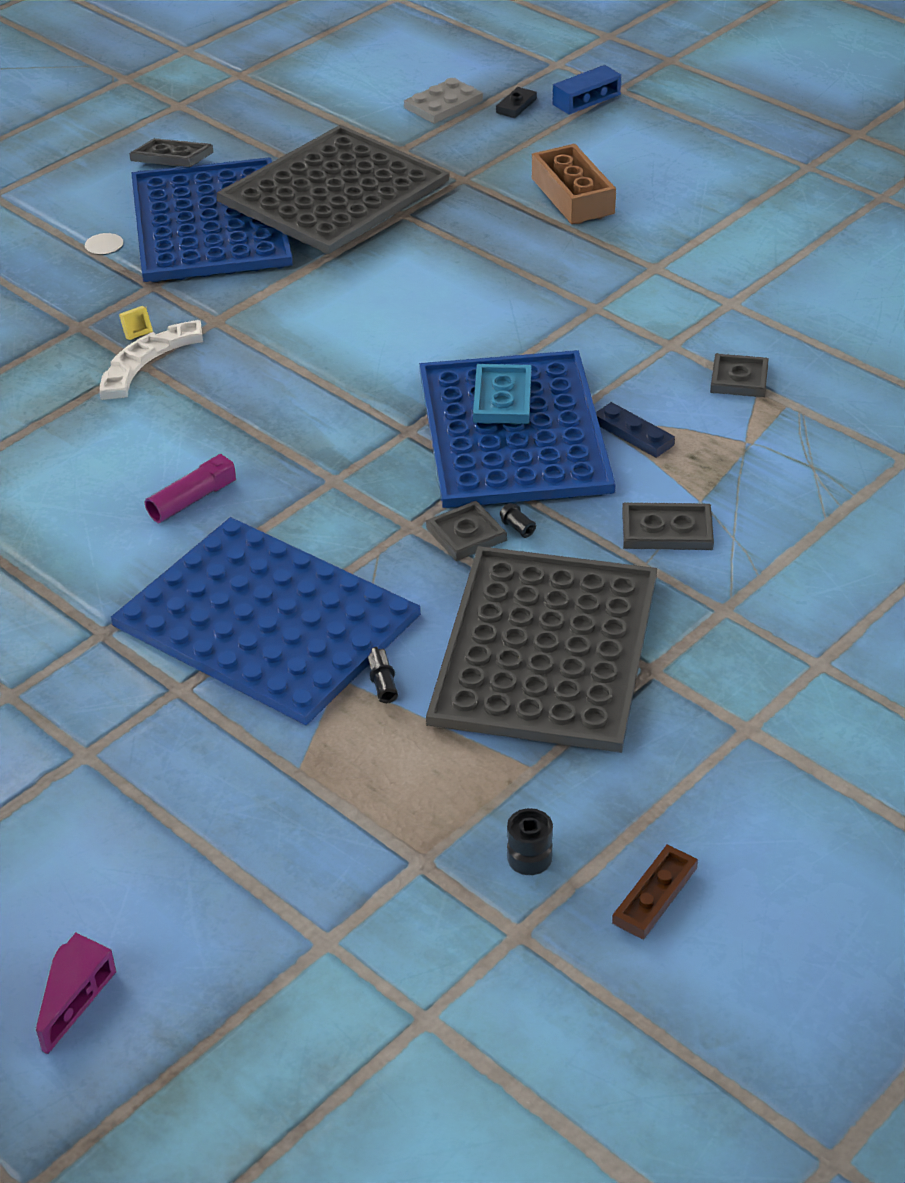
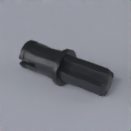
[368,647,398,703]

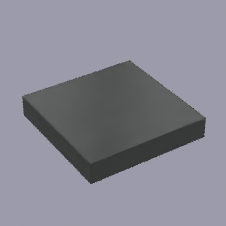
[710,353,769,398]
[426,501,507,561]

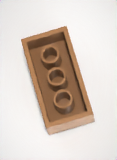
[532,144,616,224]

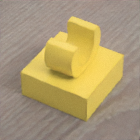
[119,306,153,340]

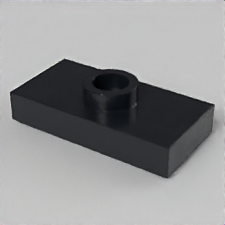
[496,87,537,118]

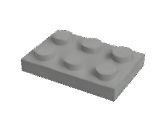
[404,78,483,124]

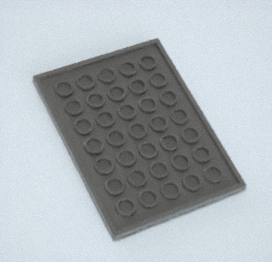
[217,125,450,254]
[426,546,657,753]

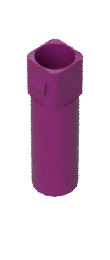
[144,454,236,523]

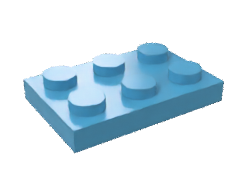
[473,364,531,424]

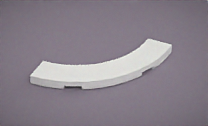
[100,320,203,400]

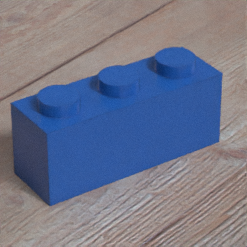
[552,65,622,115]

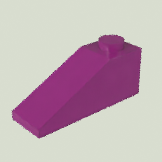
[36,933,116,1054]

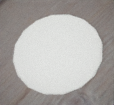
[85,233,123,254]

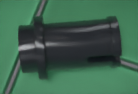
[500,503,536,538]

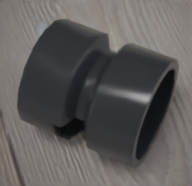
[507,808,553,875]

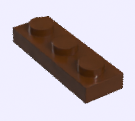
[612,844,698,940]

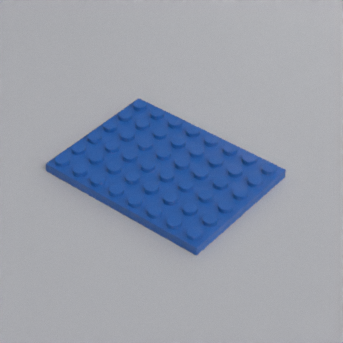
[131,157,293,282]
[419,350,616,508]
[111,517,421,725]

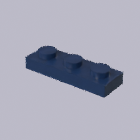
[596,402,675,458]

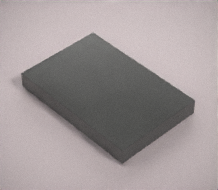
[129,138,214,167]
[622,502,714,550]

